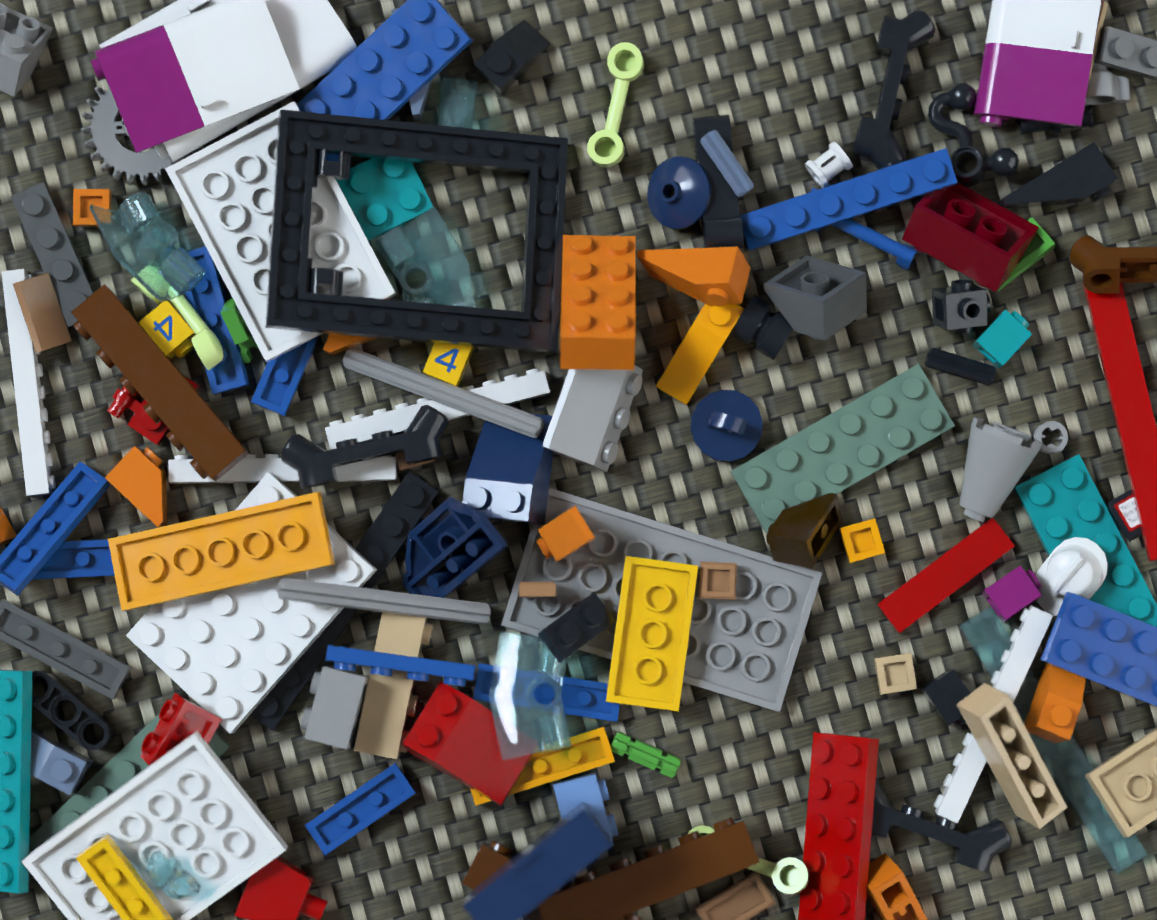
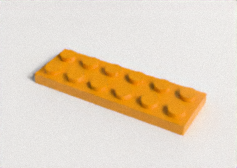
[108,492,335,611]

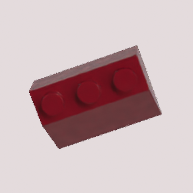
[902,183,1039,292]

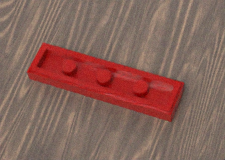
[876,518,1015,633]

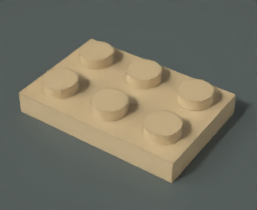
[1085,728,1157,838]

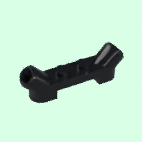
[852,10,935,170]
[281,405,449,489]
[872,777,1012,873]

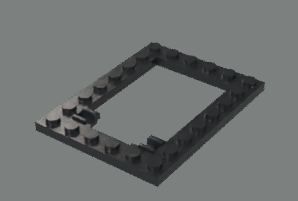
[265,109,568,353]

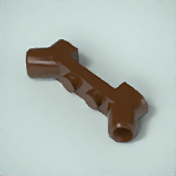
[1070,235,1157,294]

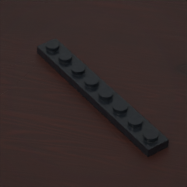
[250,471,439,731]

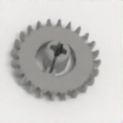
[81,84,194,185]

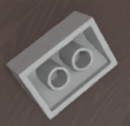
[542,365,643,472]

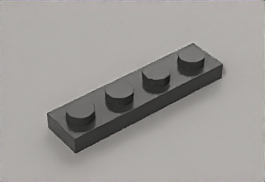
[11,182,94,328]
[0,599,132,700]

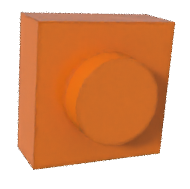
[73,189,112,227]

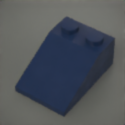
[462,414,553,525]

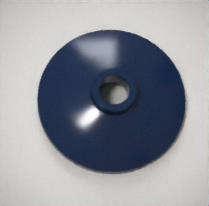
[647,156,711,229]

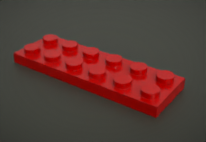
[798,732,879,920]

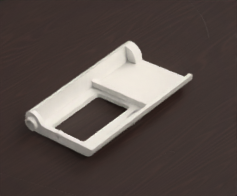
[99,0,357,163]

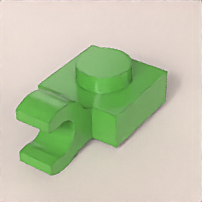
[221,298,262,363]

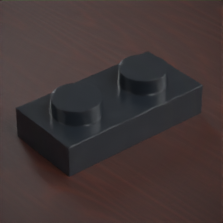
[538,592,616,663]

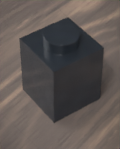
[920,668,971,727]

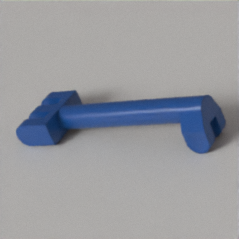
[810,188,918,270]

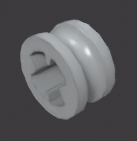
[1033,421,1068,454]

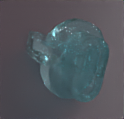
[146,850,201,900]

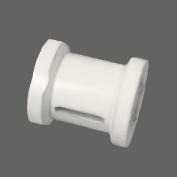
[805,141,853,188]

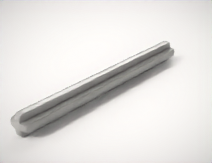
[343,348,544,438]
[278,578,491,625]

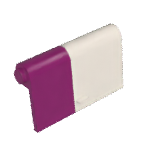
[90,0,300,153]
[974,0,1102,127]

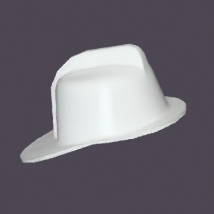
[1036,537,1108,616]

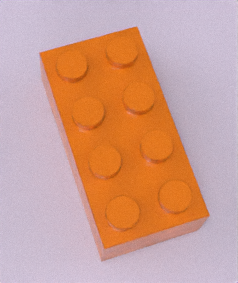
[560,235,636,370]

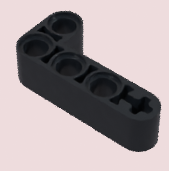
[693,114,744,252]

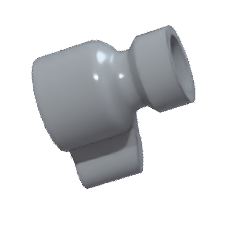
[1085,48,1131,105]

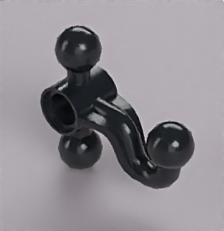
[928,83,1019,187]

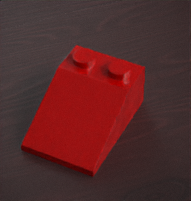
[402,681,539,806]

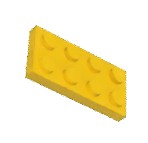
[606,556,698,711]

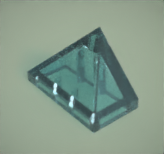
[437,78,478,129]

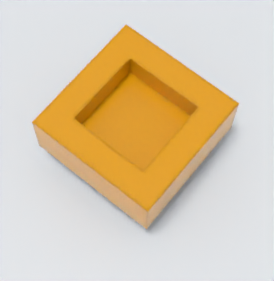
[839,518,885,563]

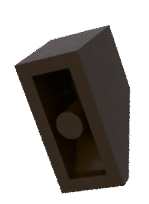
[766,493,843,568]

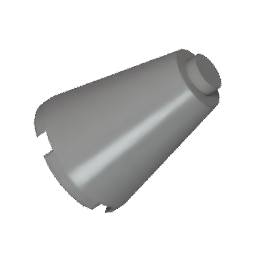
[959,416,1042,522]

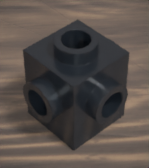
[932,279,991,334]

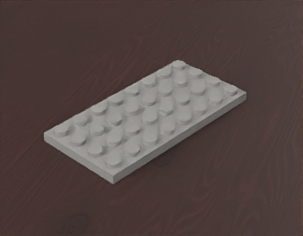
[501,488,822,712]

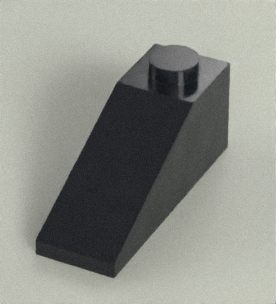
[998,142,1118,209]

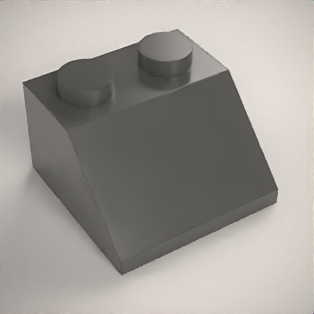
[764,255,867,341]

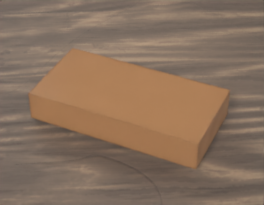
[13,272,71,353]
[695,871,776,920]

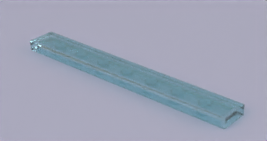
[959,607,1148,874]

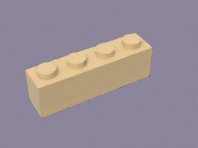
[354,612,433,759]
[957,683,1067,829]

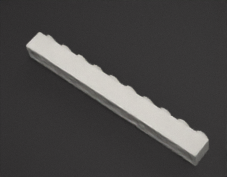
[1,269,56,497]
[325,368,550,450]
[168,454,397,484]
[934,605,1053,824]

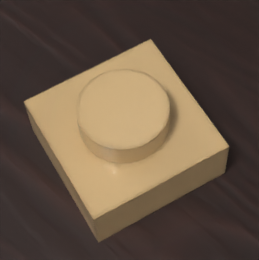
[874,653,917,695]

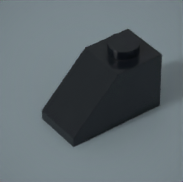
[474,19,551,97]

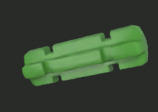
[611,732,681,778]

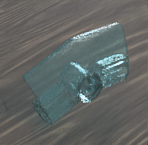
[89,193,206,302]
[375,207,475,307]
[489,632,572,760]

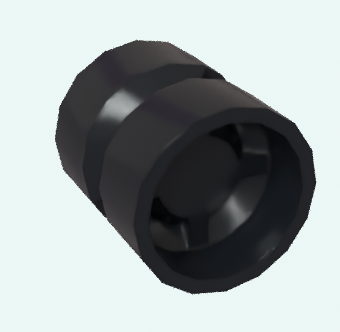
[730,294,793,360]

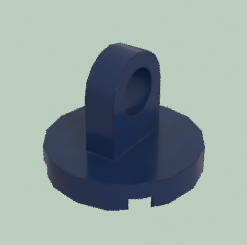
[690,390,763,462]

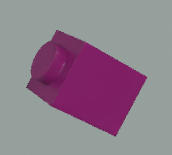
[982,565,1042,623]

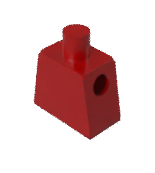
[234,856,328,920]

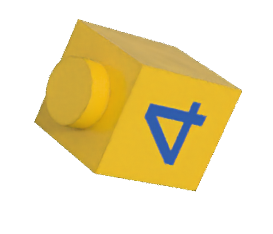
[138,299,196,359]
[422,343,474,387]

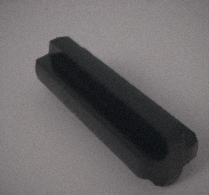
[925,347,996,385]

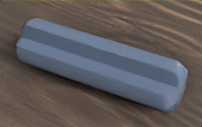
[701,130,754,197]

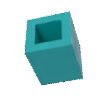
[972,309,1032,369]

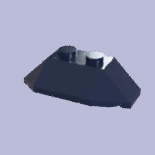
[403,497,509,598]

